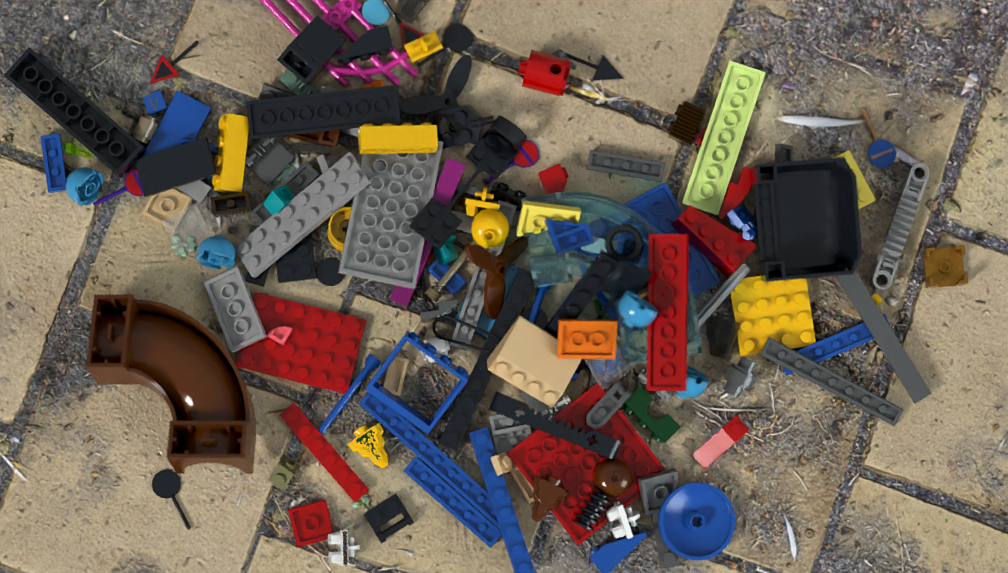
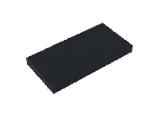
[135,137,217,197]

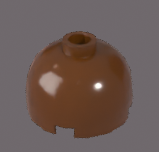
[593,458,632,497]

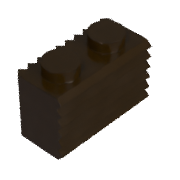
[667,101,706,147]
[210,191,253,218]

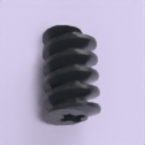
[571,488,611,531]

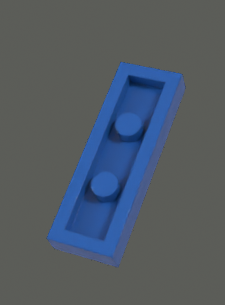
[40,133,67,193]

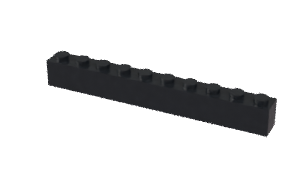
[439,268,538,451]

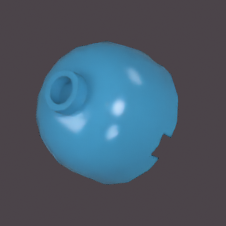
[66,167,103,206]
[196,235,236,270]
[618,291,659,328]
[676,366,710,399]

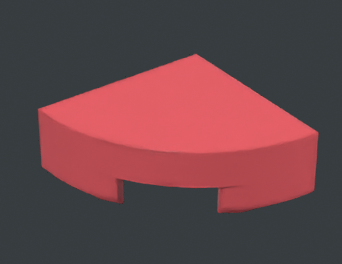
[267,326,293,346]

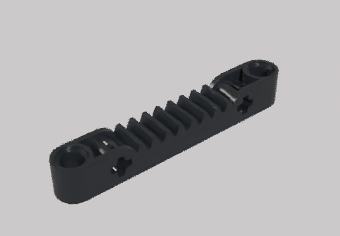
[489,392,622,460]

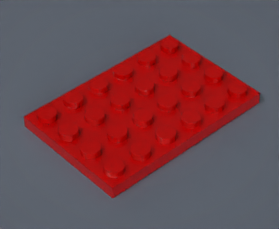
[236,292,367,394]

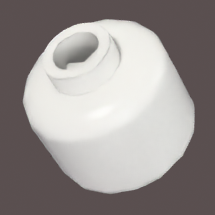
[421,336,450,363]

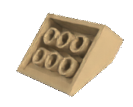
[487,315,582,408]

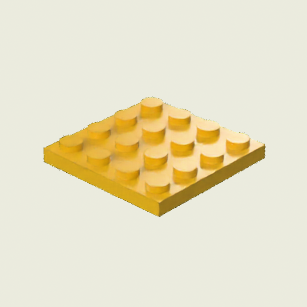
[730,276,816,357]

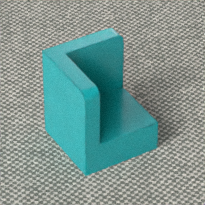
[263,185,295,215]
[433,235,459,266]

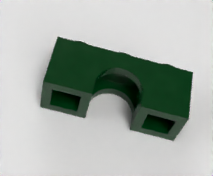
[623,386,681,444]

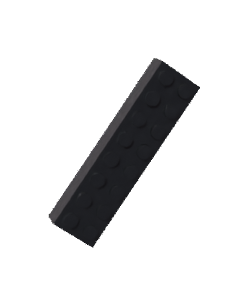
[4,47,146,178]

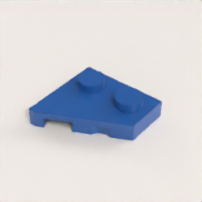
[544,219,594,256]

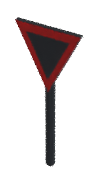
[382,0,424,51]

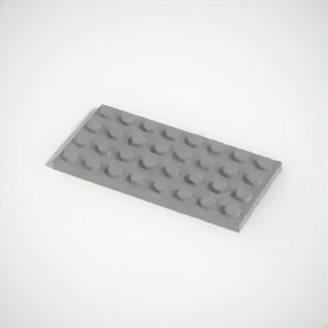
[338,141,444,289]

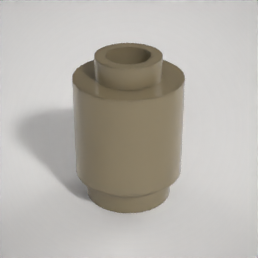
[133,114,158,144]

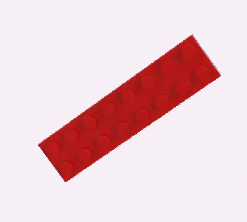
[647,234,689,391]

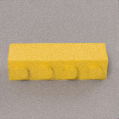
[212,113,249,194]
[358,123,438,154]

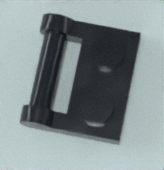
[363,494,414,543]

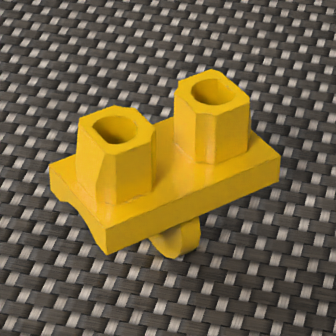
[404,31,443,63]
[465,187,500,216]

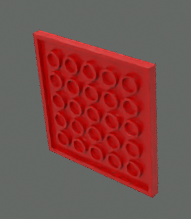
[507,382,666,545]

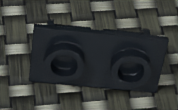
[489,182,530,212]

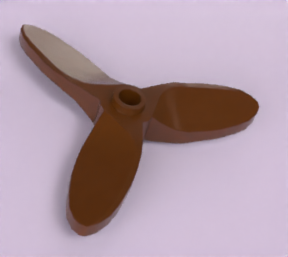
[465,236,530,319]

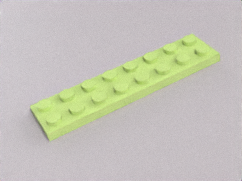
[682,61,766,216]

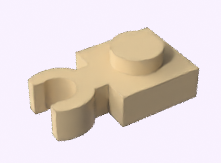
[491,452,516,476]

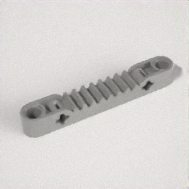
[870,163,930,291]

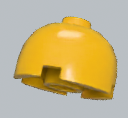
[471,209,510,249]

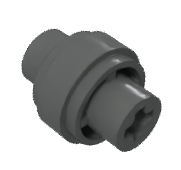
[723,356,757,398]

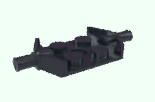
[426,104,495,149]

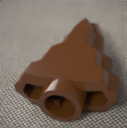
[532,475,570,522]

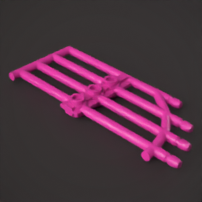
[260,0,418,87]

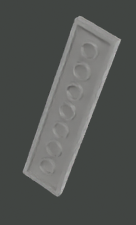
[234,152,371,278]

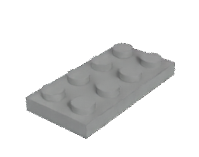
[204,267,267,353]

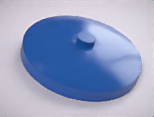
[658,482,735,560]

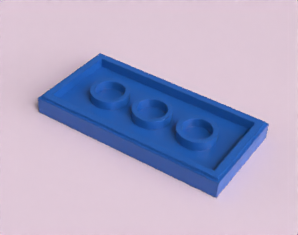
[142,91,212,158]

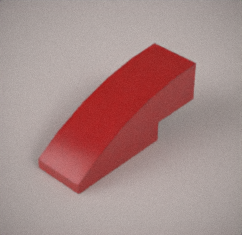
[717,167,753,221]

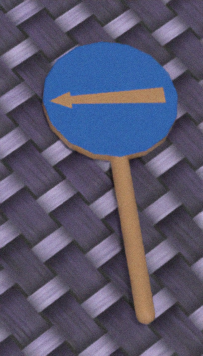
[861,107,896,168]

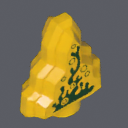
[347,423,389,469]

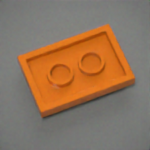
[557,319,618,359]

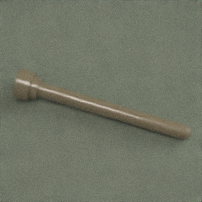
[425,239,478,302]

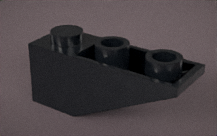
[336,25,393,65]

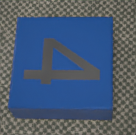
[142,90,168,116]

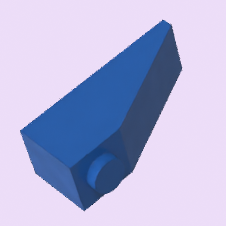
[589,532,647,573]

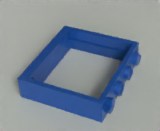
[365,331,470,434]

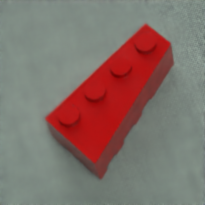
[671,205,758,277]

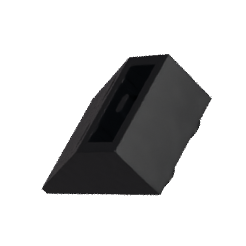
[277,15,346,85]

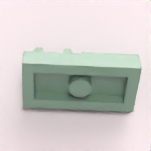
[278,69,320,96]

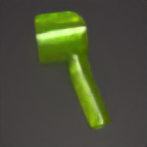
[65,143,92,159]

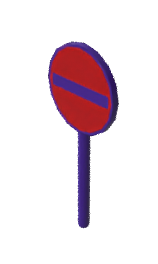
[484,140,539,184]
[93,168,144,206]

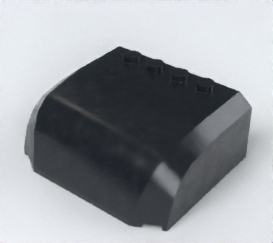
[752,157,862,282]

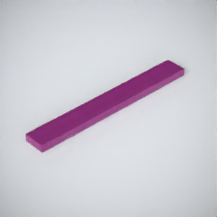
[390,158,466,307]

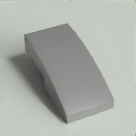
[177,180,212,204]

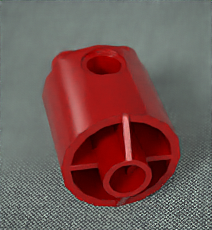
[518,50,572,96]

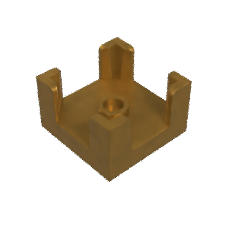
[922,245,968,288]

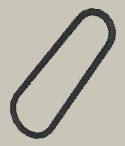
[432,315,500,353]

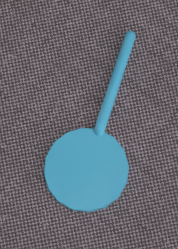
[362,0,390,25]

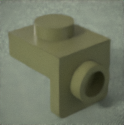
[268,456,300,491]

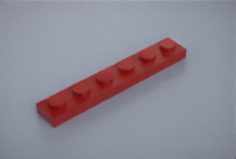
[279,403,369,502]

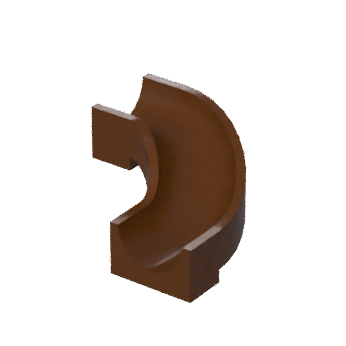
[86,294,256,474]

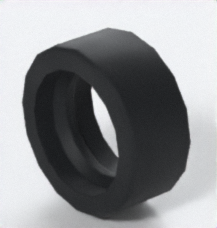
[490,116,527,149]
[605,225,643,261]

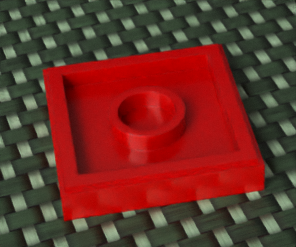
[288,500,334,547]

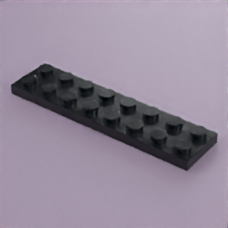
[246,85,402,139]

